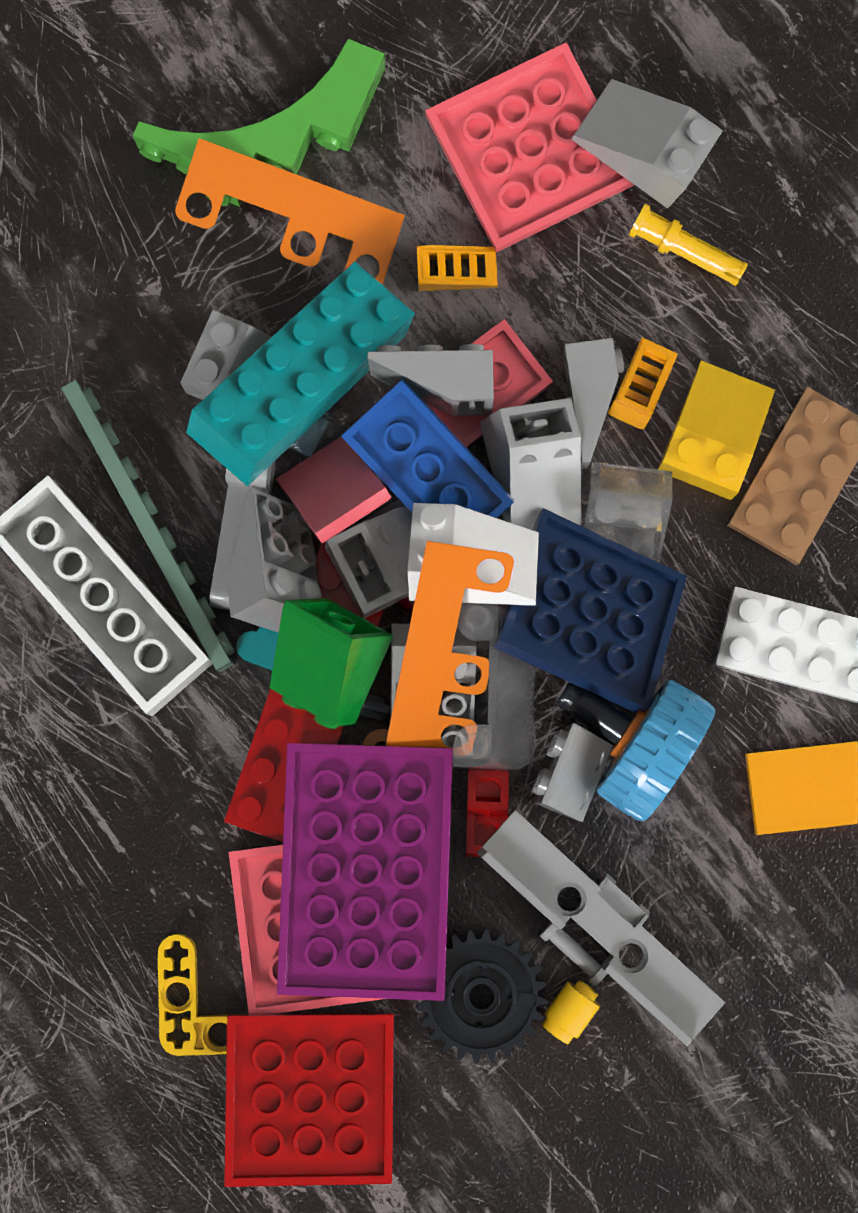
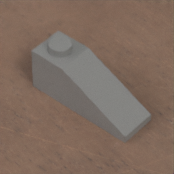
[562,338,624,469]

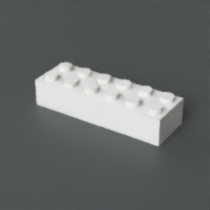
[0,476,213,716]

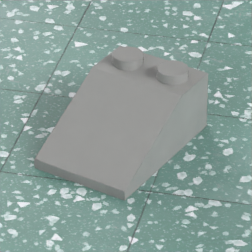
[571,79,723,208]
[180,310,272,400]

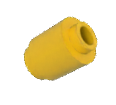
[542,980,601,1044]

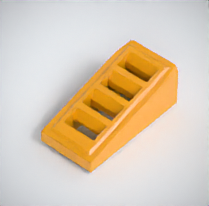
[417,245,498,291]
[608,337,678,429]

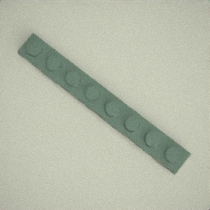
[62,380,235,672]

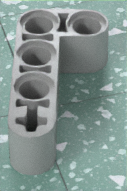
[210,461,275,610]

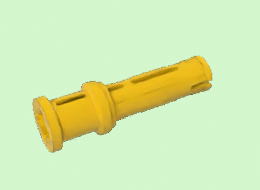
[628,203,748,286]

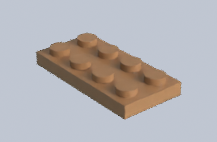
[727,387,858,565]

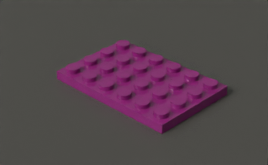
[277,743,453,1001]

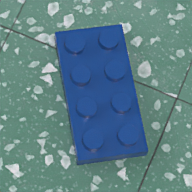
[341,379,514,518]

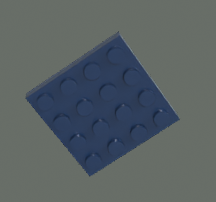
[494,508,687,713]

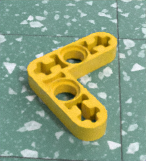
[158,933,227,1056]

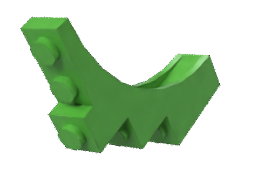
[133,39,385,207]

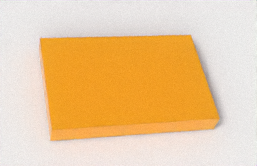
[745,741,858,835]

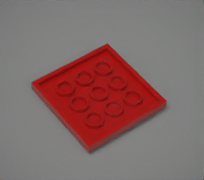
[224,1013,394,1187]

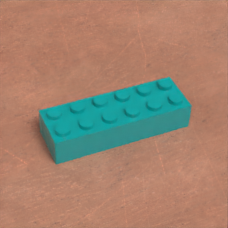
[186,262,415,487]

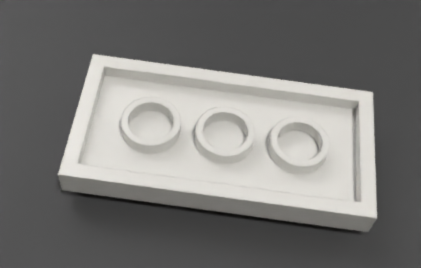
[714,587,858,703]

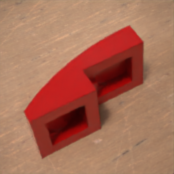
[465,769,509,857]

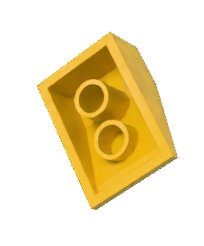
[657,360,775,500]

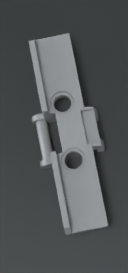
[477,810,726,1046]

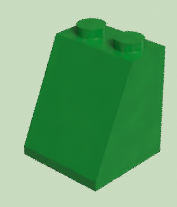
[270,598,394,729]

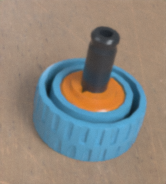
[556,680,716,821]

